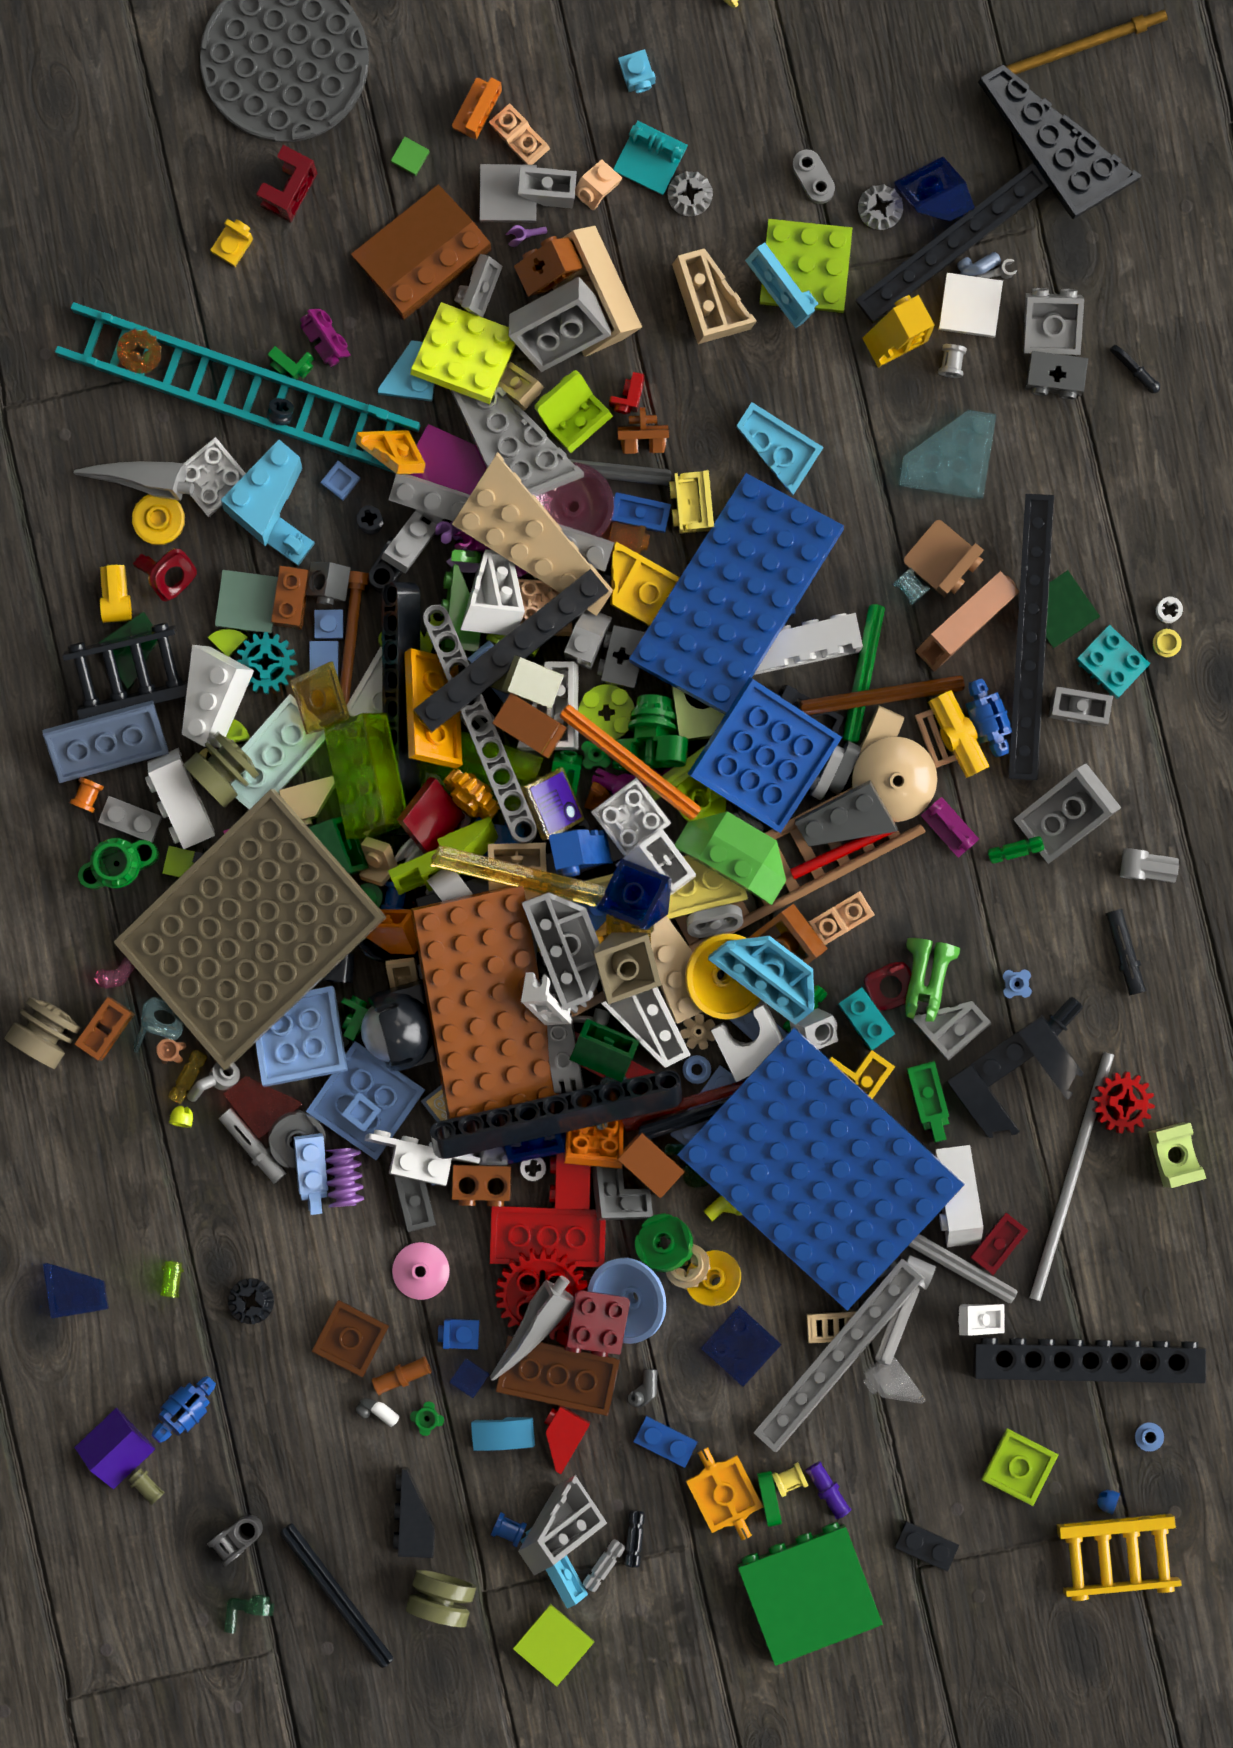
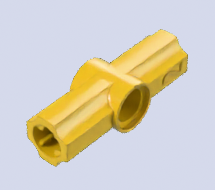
[928,690,990,778]

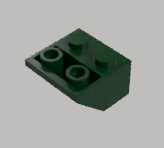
[308,815,369,876]
[569,1019,639,1082]

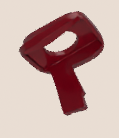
[133,548,197,601]
[863,962,912,1011]

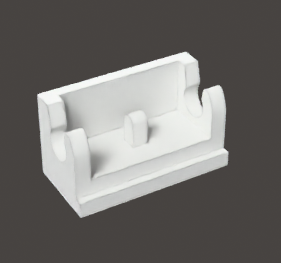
[521,972,572,1025]

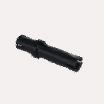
[1105,909,1146,996]

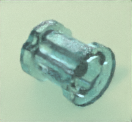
[893,568,930,606]

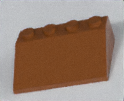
[351,184,492,320]

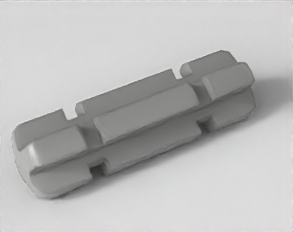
[583,1539,625,1592]

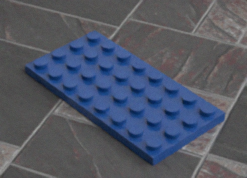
[629,473,844,715]

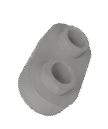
[792,149,835,204]
[809,745,845,800]
[686,904,743,938]

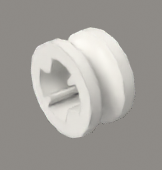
[1156,597,1183,623]
[520,1155,546,1181]

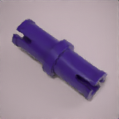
[805,1461,852,1520]

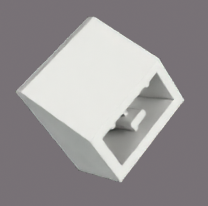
[616,828,696,911]

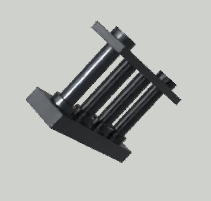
[62,622,188,720]

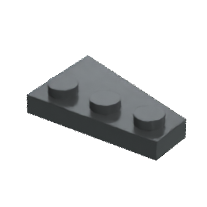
[795,780,898,846]

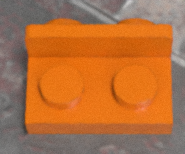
[452,77,502,140]

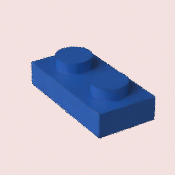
[610,492,671,533]
[634,1415,698,1468]

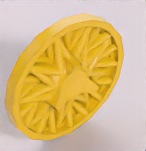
[132,494,185,545]

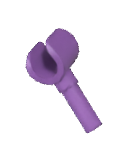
[506,225,547,247]

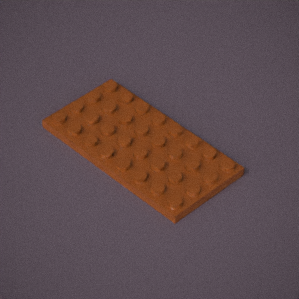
[411,884,559,1119]

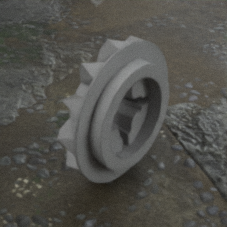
[668,171,713,216]
[858,184,903,230]

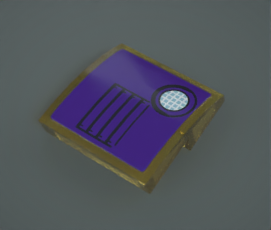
[521,767,584,840]

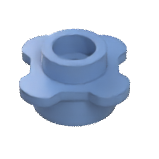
[1003,969,1032,998]

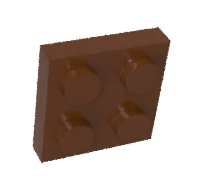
[312,1300,390,1377]

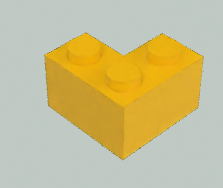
[829,1050,895,1099]

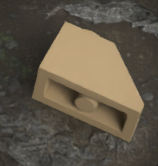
[279,776,337,826]

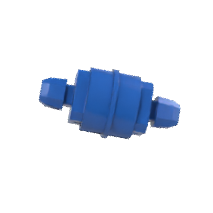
[965,678,1012,757]
[151,1376,216,1443]

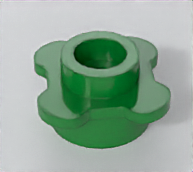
[581,741,611,769]
[410,1401,444,1436]

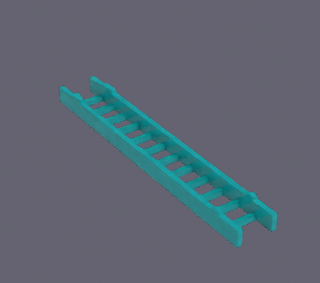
[55,302,421,474]

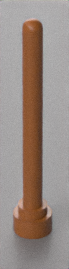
[338,571,369,708]

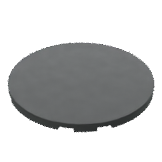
[200,0,369,142]

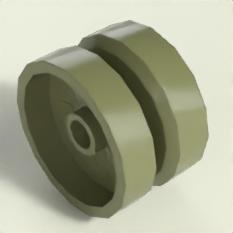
[405,1570,477,1627]

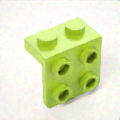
[535,370,613,453]

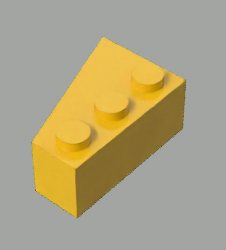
[862,295,935,367]

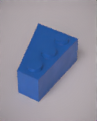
[549,830,613,878]

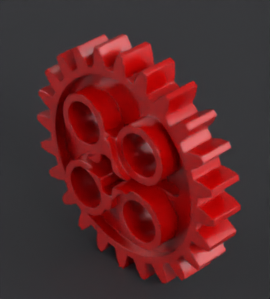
[495,1247,588,1340]

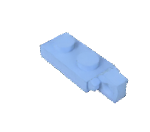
[294,1133,328,1215]

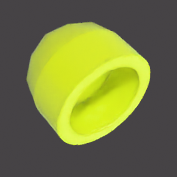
[169,1105,193,1128]

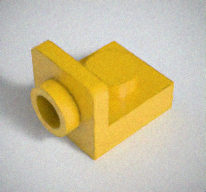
[210,219,253,267]

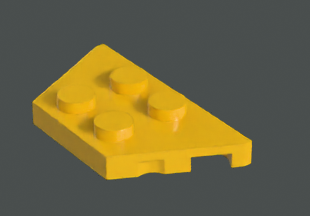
[610,542,680,626]

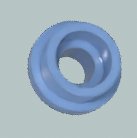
[683,1055,711,1084]
[1135,1422,1164,1451]

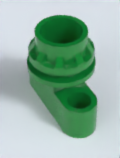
[612,694,689,771]
[78,838,159,890]

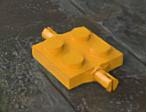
[686,1447,763,1541]

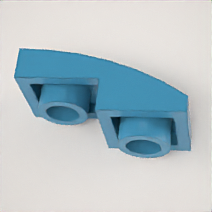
[471,1417,535,1451]

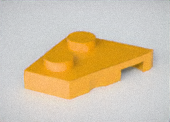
[355,430,425,475]

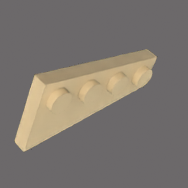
[633,907,702,1024]

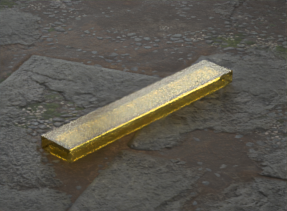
[430,845,605,907]

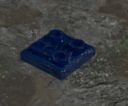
[701,1306,782,1387]

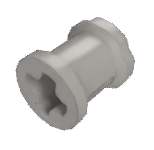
[938,344,967,378]

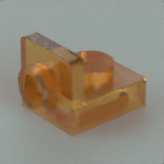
[609,522,650,555]

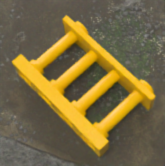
[1057,1514,1182,1601]

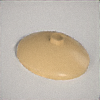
[852,736,937,822]

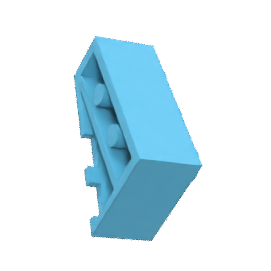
[221,440,302,546]

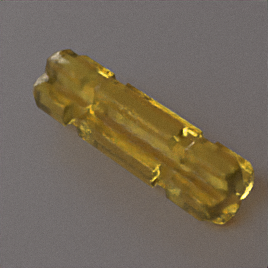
[168,1050,207,1104]

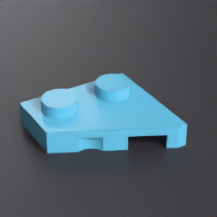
[378,340,435,402]

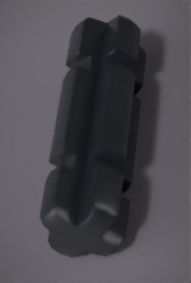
[625,1510,645,1568]

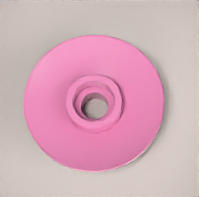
[392,1242,450,1300]

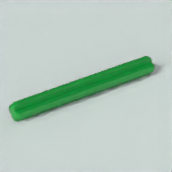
[843,604,885,743]

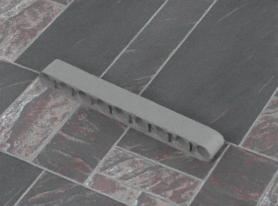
[423,605,537,843]

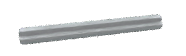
[908,1234,1017,1303]

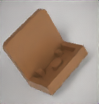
[904,520,984,598]

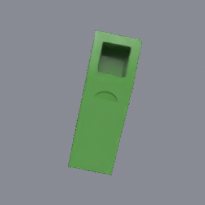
[440,564,480,657]

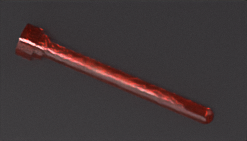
[622,1079,746,1132]

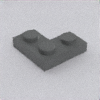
[591,1166,653,1220]

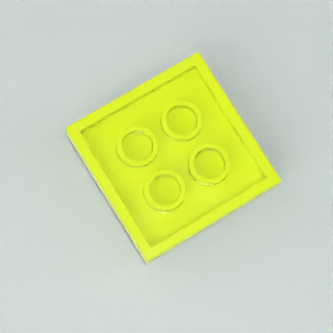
[410,302,516,404]

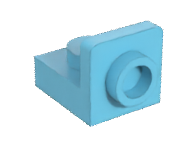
[618,49,656,93]

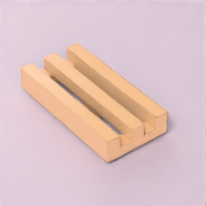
[915,709,957,768]

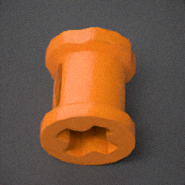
[70,777,104,813]

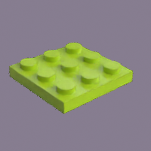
[760,219,853,313]

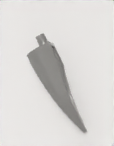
[73,461,194,501]
[490,1275,574,1381]

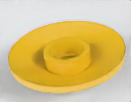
[686,1250,741,1306]

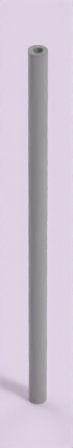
[1029,1052,1114,1301]

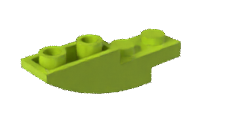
[388,816,498,895]

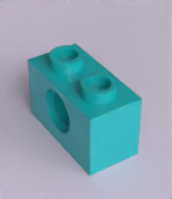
[837,987,895,1050]

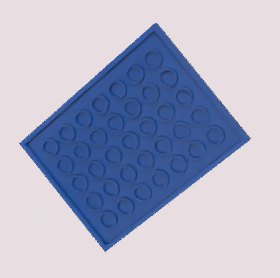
[677,1028,965,1311]

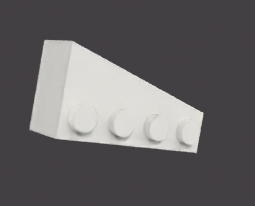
[754,613,863,675]

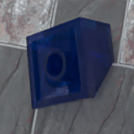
[894,156,975,221]

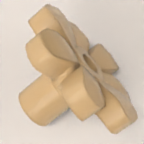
[680,1014,715,1050]

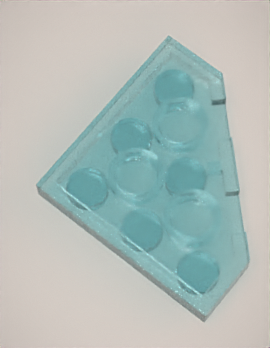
[899,410,996,499]

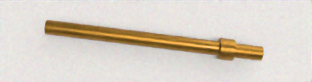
[1006,10,1168,74]

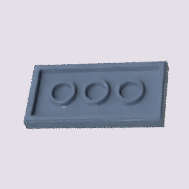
[42,700,169,783]

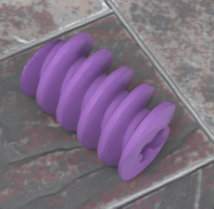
[325,1148,364,1208]

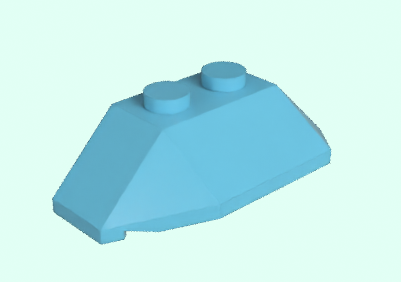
[708,936,814,1025]

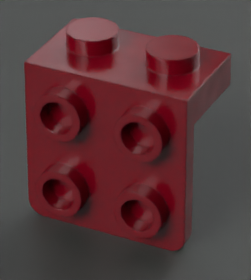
[556,1290,630,1357]

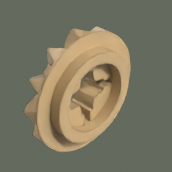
[666,1244,711,1290]

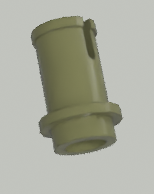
[128,1468,165,1505]

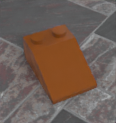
[748,904,828,965]

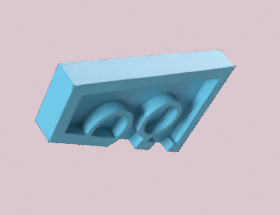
[736,402,823,496]

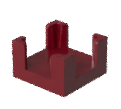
[256,145,317,222]

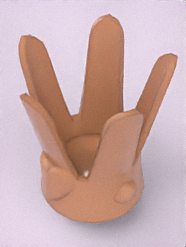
[156,1035,186,1064]

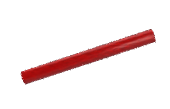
[789,832,895,880]

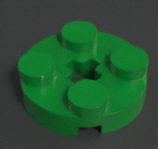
[635,1213,693,1272]

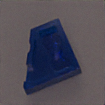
[43,1263,109,1319]

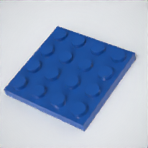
[688,677,842,833]

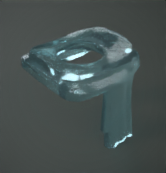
[133,997,184,1053]

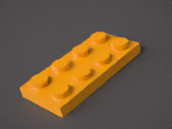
[405,648,463,769]

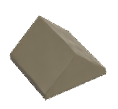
[593,933,662,1005]

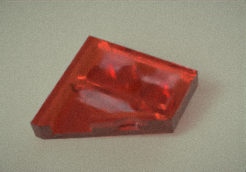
[224,1076,303,1139]

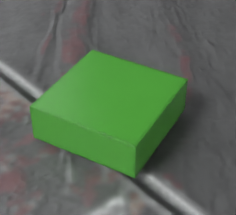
[391,137,430,176]

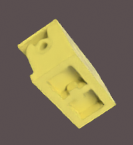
[669,470,714,534]

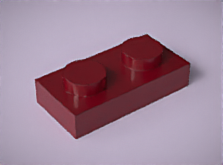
[970,1212,1029,1275]

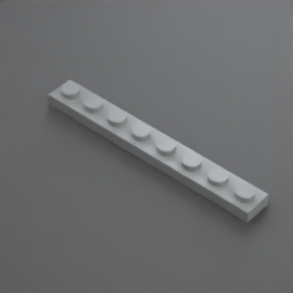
[389,474,614,571]
[754,1259,925,1452]

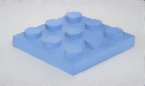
[255,986,348,1087]

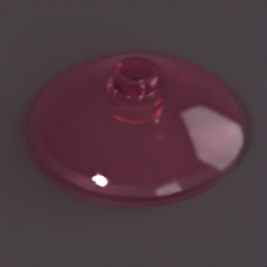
[535,462,614,537]

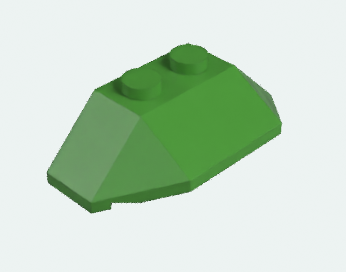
[675,811,786,905]

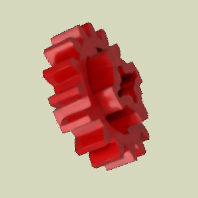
[1091,1072,1155,1134]

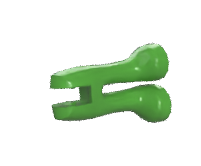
[905,938,960,1022]

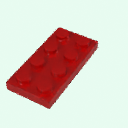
[490,1206,606,1267]

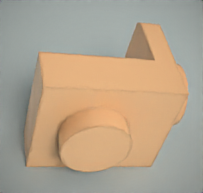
[575,159,622,210]

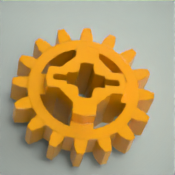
[443,769,500,819]

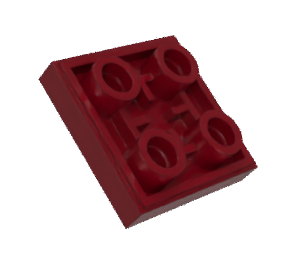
[397,777,465,854]

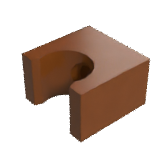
[492,693,568,759]
[618,1133,685,1199]

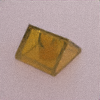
[290,662,350,734]

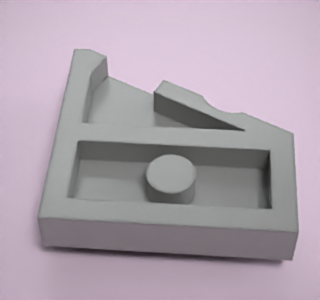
[912,1001,991,1060]

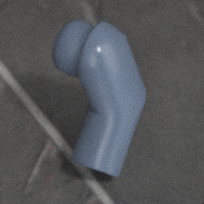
[957,252,1001,276]

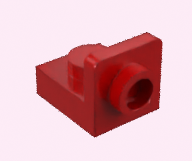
[609,372,644,414]

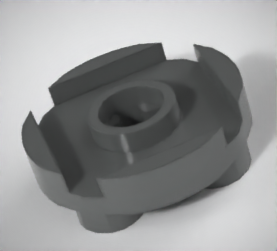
[268,1110,326,1168]

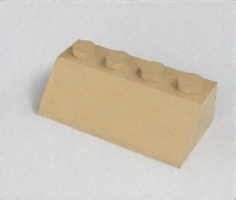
[553,226,642,357]

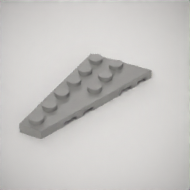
[450,386,584,496]

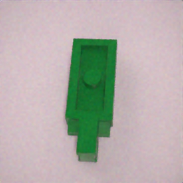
[906,1061,949,1143]

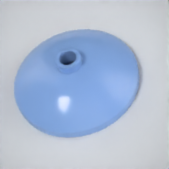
[588,1258,666,1344]

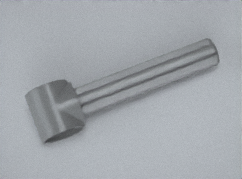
[875,1255,936,1366]

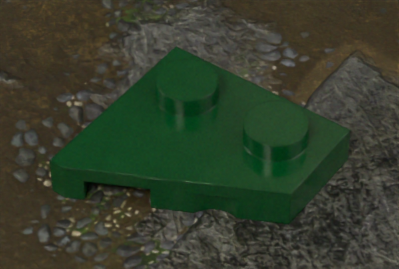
[99,612,158,689]

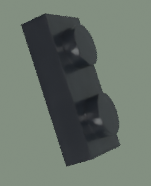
[895,1521,959,1572]

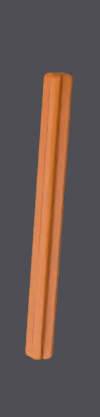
[559,705,701,820]

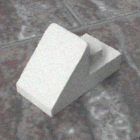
[958,1304,1004,1335]

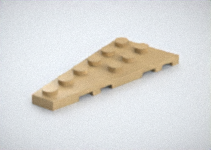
[452,452,613,616]

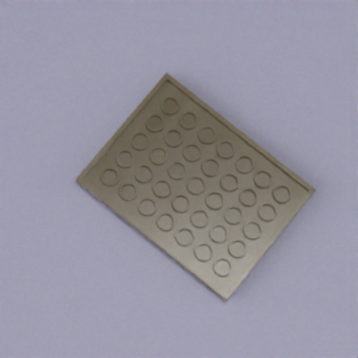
[114,789,387,1070]

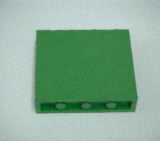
[737,1522,883,1666]

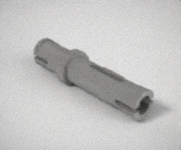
[219,1108,287,1184]

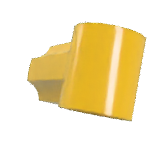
[100,565,132,623]

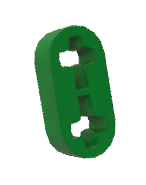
[757,1471,782,1527]

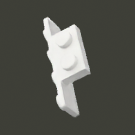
[365,1130,480,1186]

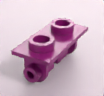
[300,309,351,367]
[920,797,979,858]

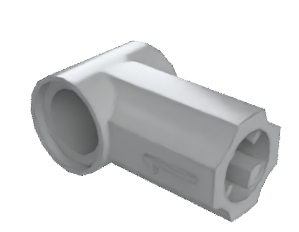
[1120,848,1179,883]

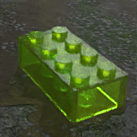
[324,713,406,839]

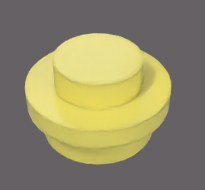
[1153,629,1181,658]

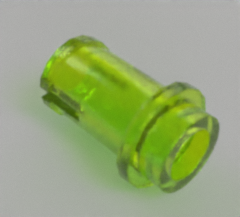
[160,1261,184,1298]

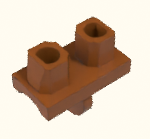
[617,407,669,454]

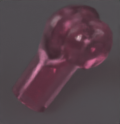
[95,957,135,989]

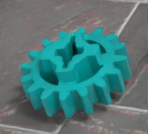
[237,632,298,695]

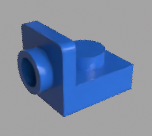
[438,1319,480,1349]

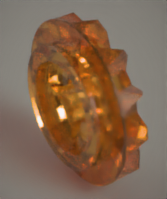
[117,328,162,373]

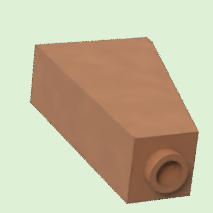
[915,571,1020,672]

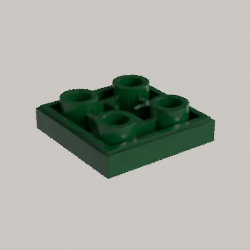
[1046,570,1100,649]

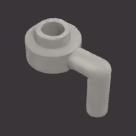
[187,1063,240,1102]

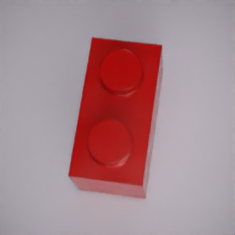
[550,1151,591,1210]

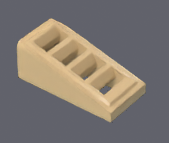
[806,1311,857,1343]

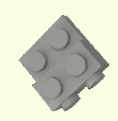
[1023,288,1084,355]

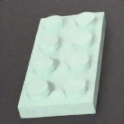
[232,694,333,810]

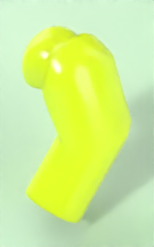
[704,1195,742,1221]

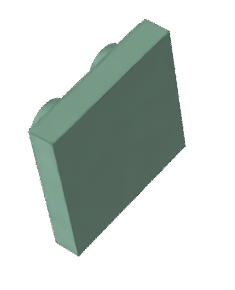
[215,570,278,634]

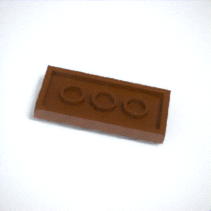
[496,1335,620,1416]

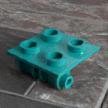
[613,121,688,195]
[1076,625,1150,699]

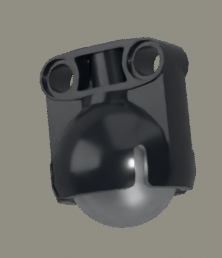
[361,979,437,1072]

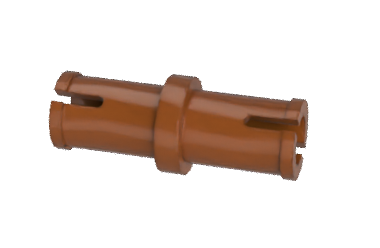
[372,1356,432,1395]

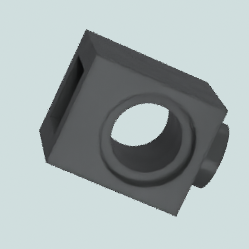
[306,562,351,605]

